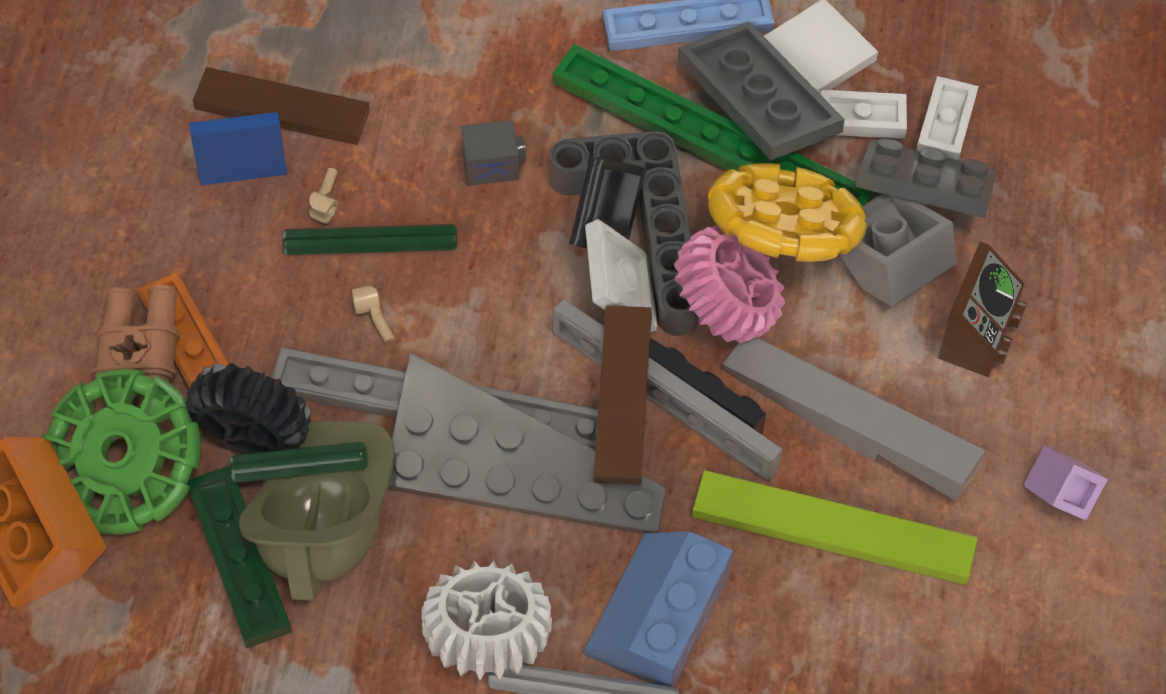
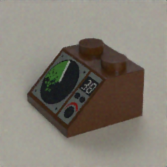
[938,241,1027,377]

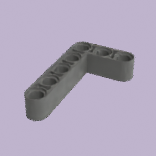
[550,131,698,336]

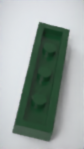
[187,465,292,649]

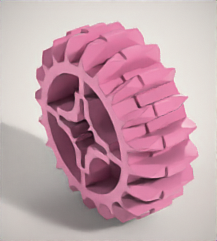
[674,225,785,344]

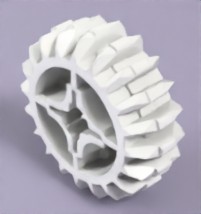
[422,559,552,680]

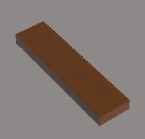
[193,67,370,145]
[594,306,652,484]

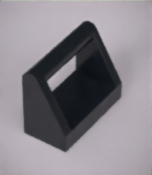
[569,156,647,248]

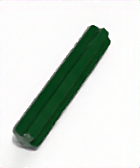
[229,441,369,483]

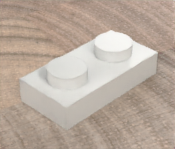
[916,76,979,160]
[820,90,907,139]

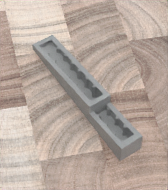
[722,337,986,502]

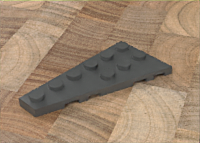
[388,353,666,534]

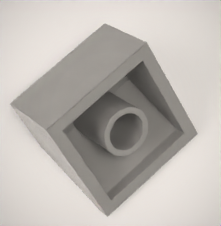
[839,194,957,307]

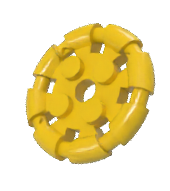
[708,163,867,262]

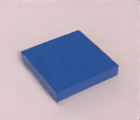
[189,112,287,185]

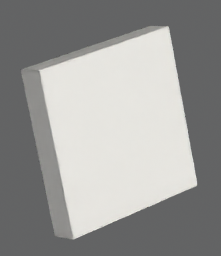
[764,0,878,93]
[585,219,657,333]

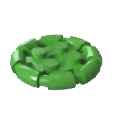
[41,369,201,535]

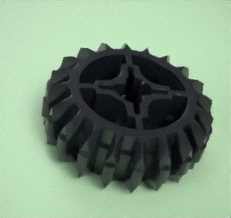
[185,363,312,454]

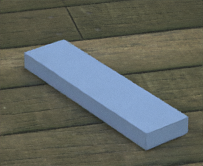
[602,0,775,52]

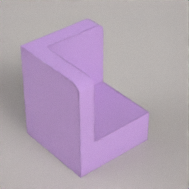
[1024,445,1108,520]

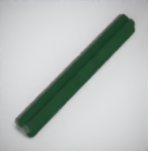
[282,224,458,255]

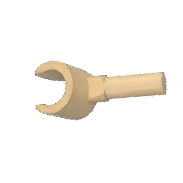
[309,168,338,224]
[352,286,395,344]

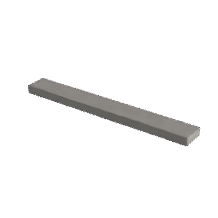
[271,347,598,450]

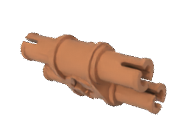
[92,285,180,423]

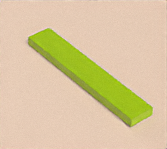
[692,470,978,586]

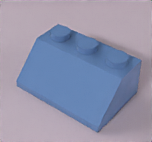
[584,531,733,687]

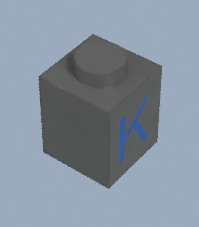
[461,120,526,186]

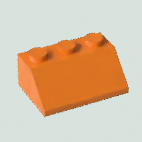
[0,437,107,608]

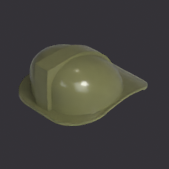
[239,421,395,600]

